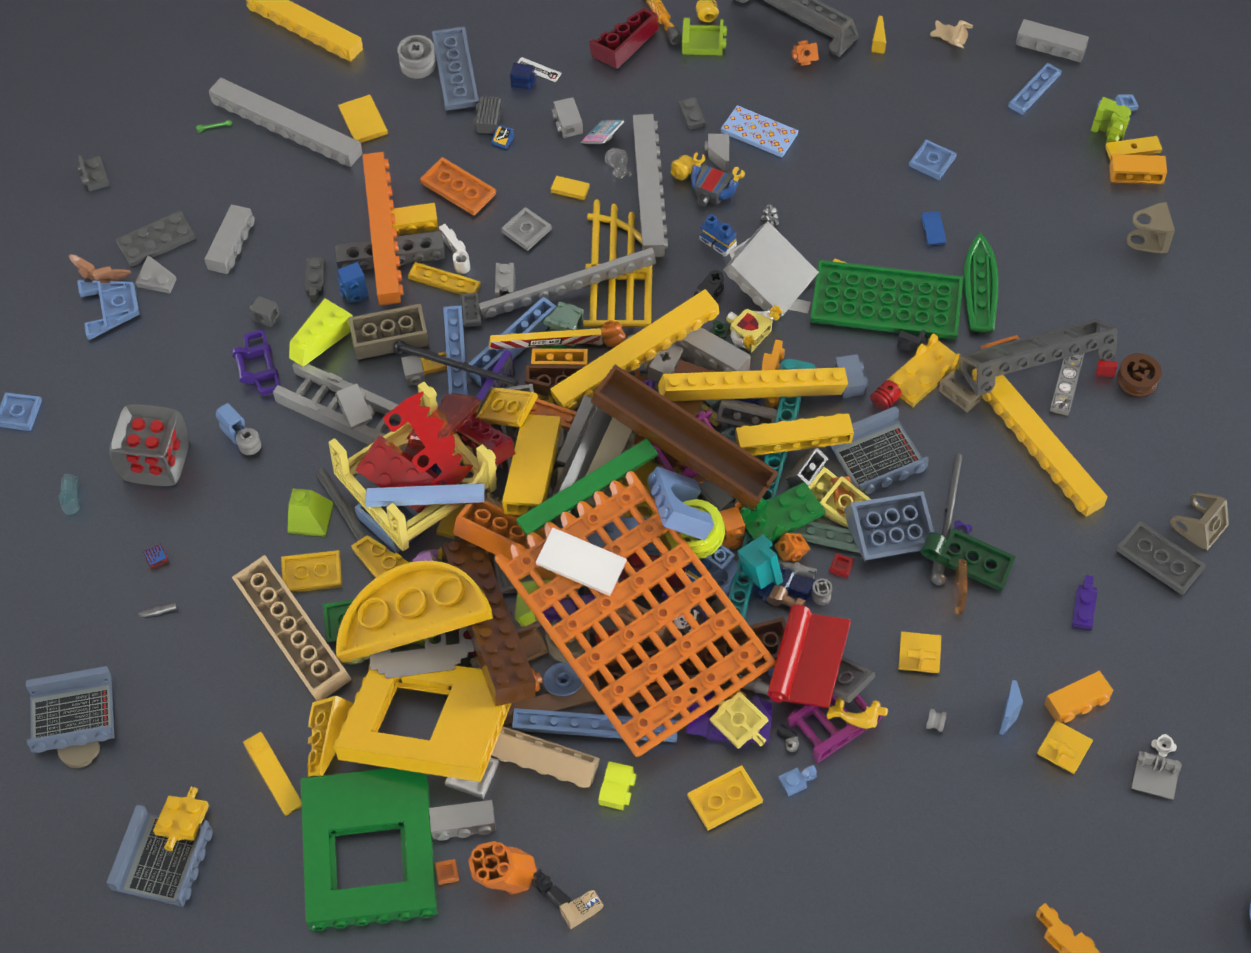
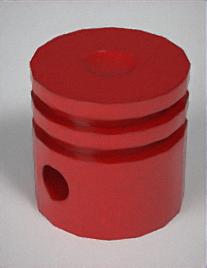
[870,380,902,411]

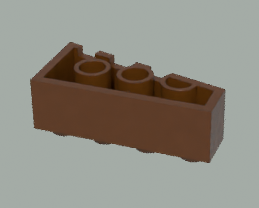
[525,365,586,397]

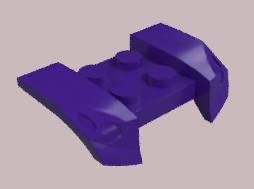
[686,691,772,745]

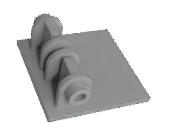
[1131,751,1182,800]

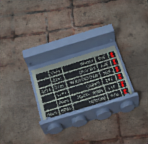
[829,406,929,495]
[26,666,114,753]
[106,805,213,907]

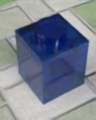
[510,63,537,90]

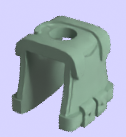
[544,302,584,349]

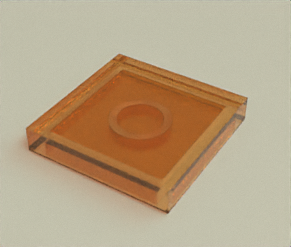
[954,559,968,614]

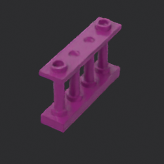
[787,694,883,763]

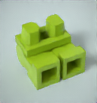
[1091,97,1131,143]

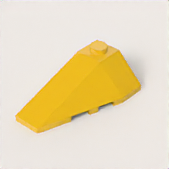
[308,696,354,777]

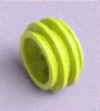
[665,499,725,559]

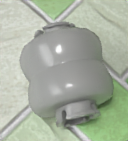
[236,428,261,455]

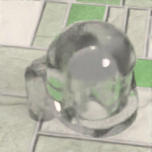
[605,148,632,179]

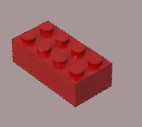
[355,434,443,513]

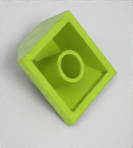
[288,488,334,537]

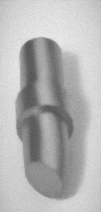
[138,602,177,618]

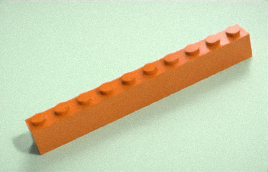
[362,152,404,306]

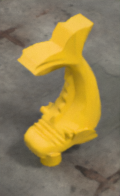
[827,697,888,729]

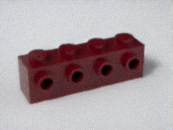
[451,413,516,465]

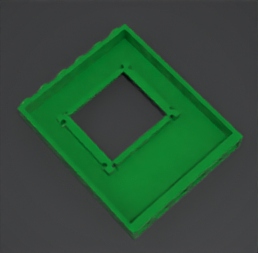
[301,768,438,931]

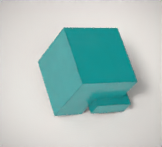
[737,535,783,589]

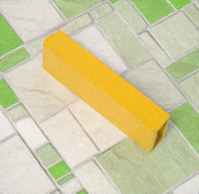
[502,414,562,515]

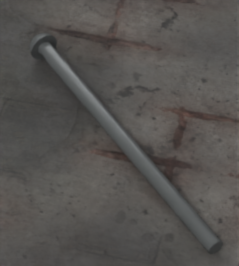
[931,453,962,585]

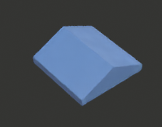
[999,680,1023,734]

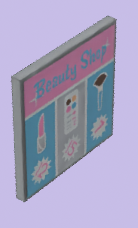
[581,120,624,144]

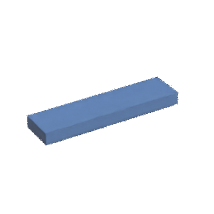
[1008,63,1062,115]

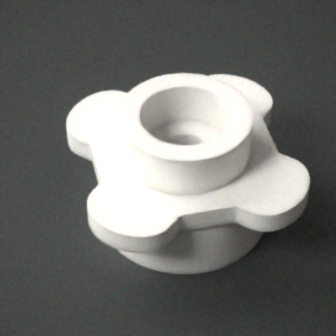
[1151,734,1177,757]

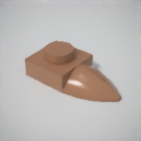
[69,254,96,280]
[92,266,131,283]

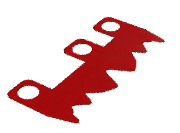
[384,391,473,486]

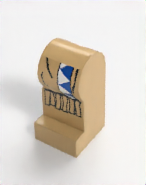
[560,890,604,929]

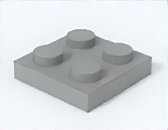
[501,207,552,251]

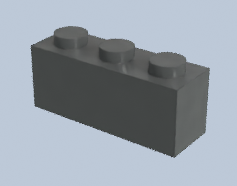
[716,399,777,427]

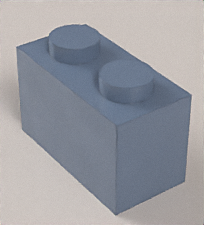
[834,354,868,398]

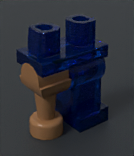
[754,565,815,607]

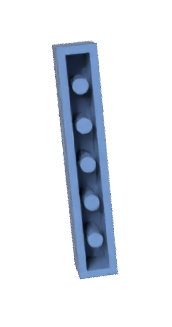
[468,297,557,387]

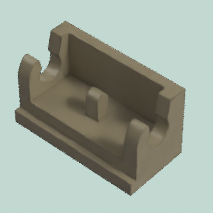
[939,372,981,413]

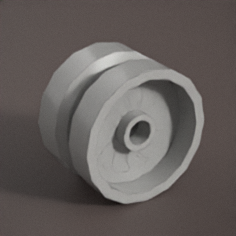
[397,35,436,79]

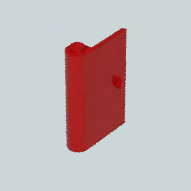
[767,604,851,708]

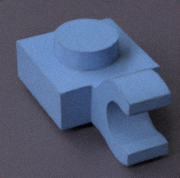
[779,765,817,797]

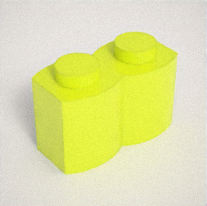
[598,761,636,810]

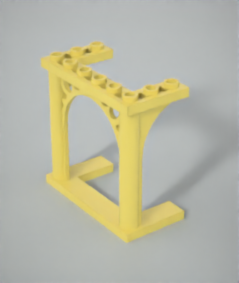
[328,382,497,551]

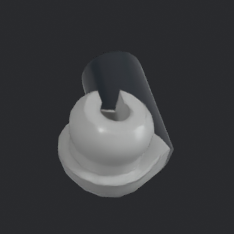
[777,724,799,752]

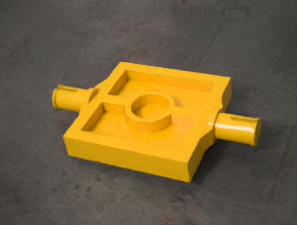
[153,787,209,851]

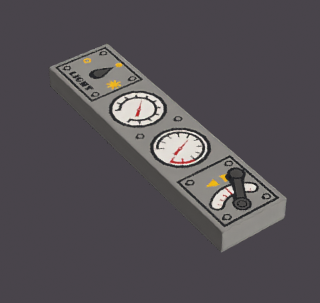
[1050,353,1085,416]

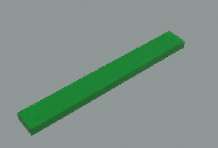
[516,438,658,536]

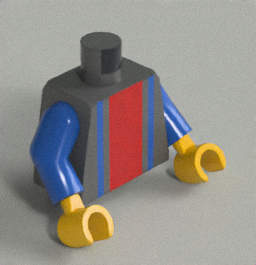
[691,152,745,207]

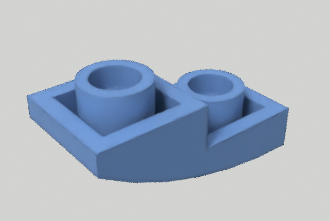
[703,545,735,570]

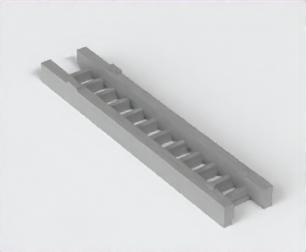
[273,362,507,493]

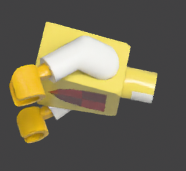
[726,305,783,353]

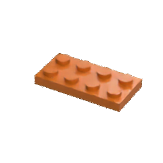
[420,157,496,216]

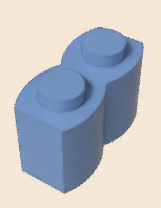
[216,403,246,445]

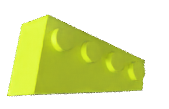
[289,298,353,367]

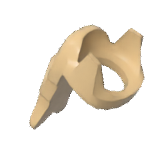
[930,20,973,49]

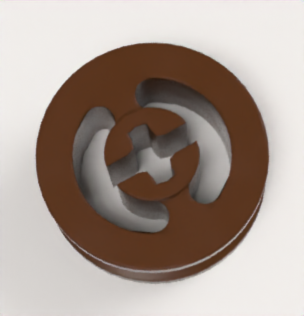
[1117,353,1162,397]

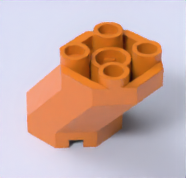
[468,841,537,894]

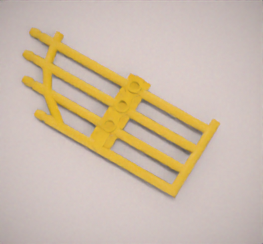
[583,199,652,327]

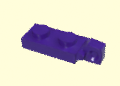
[1072,575,1097,630]

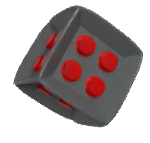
[110,404,189,486]

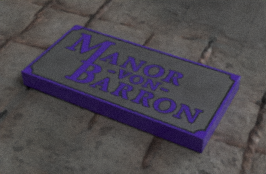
[470,350,515,417]

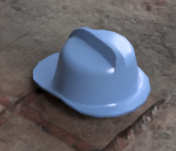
[709,558,737,600]

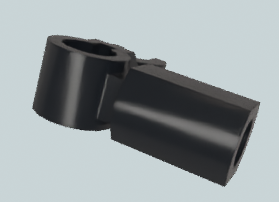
[533,868,571,909]

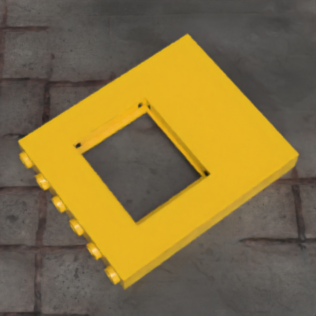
[333,665,511,782]

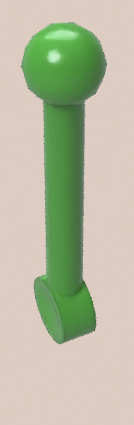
[196,119,232,132]

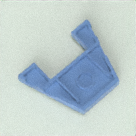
[77,280,140,340]

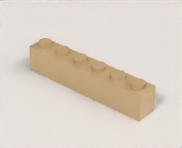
[492,726,600,788]

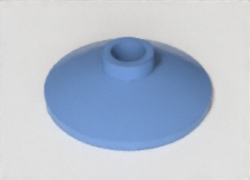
[543,662,583,696]

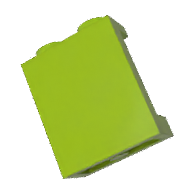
[682,18,727,55]

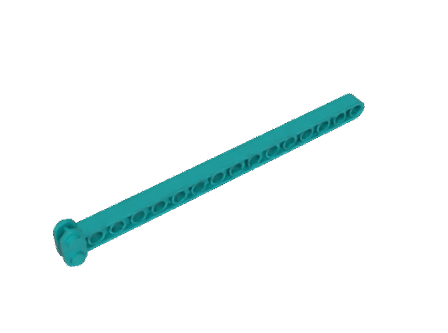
[729,359,817,628]

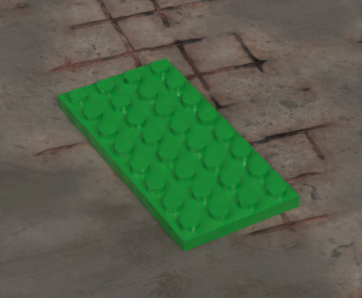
[810,260,964,340]

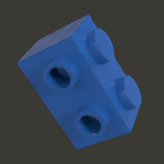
[336,262,369,304]

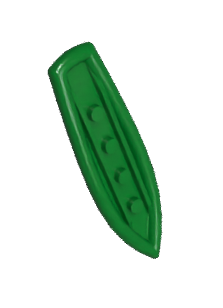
[964,233,998,333]

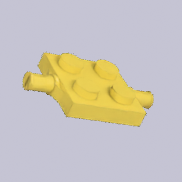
[710,692,768,749]

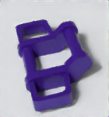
[231,330,280,396]

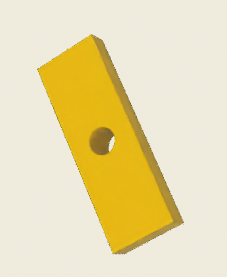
[1105,136,1162,160]

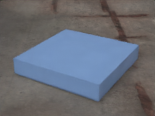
[909,139,957,180]
[0,392,42,431]

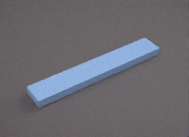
[365,484,485,507]

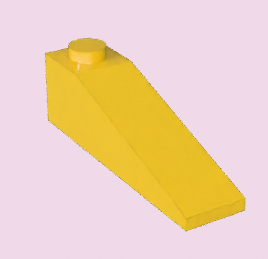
[243,732,302,816]

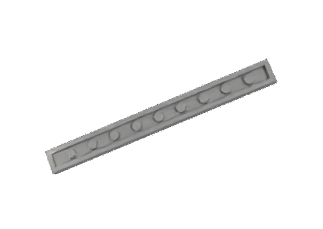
[479,248,656,319]

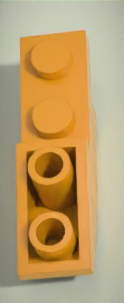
[762,340,785,409]
[1036,903,1100,953]

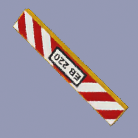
[489,328,602,350]

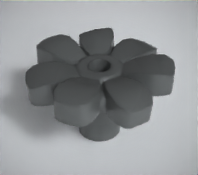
[760,204,779,226]

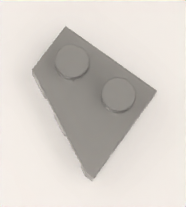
[135,256,176,294]

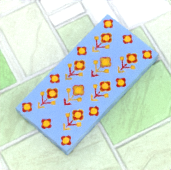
[721,105,798,158]

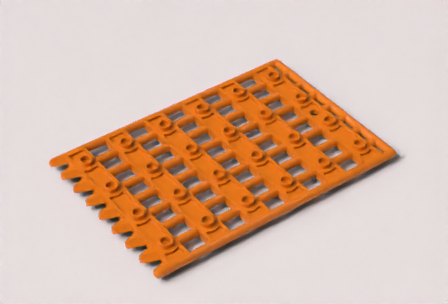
[495,471,776,757]

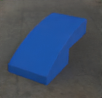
[921,211,946,246]

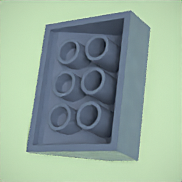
[844,491,934,561]

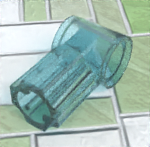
[58,474,80,515]

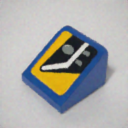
[491,124,514,150]

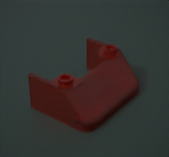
[404,393,481,469]

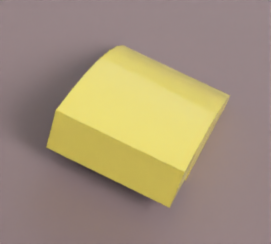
[808,467,871,528]

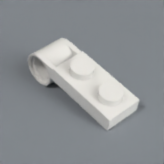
[439,224,470,274]

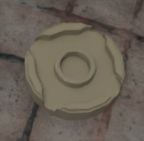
[57,741,100,768]

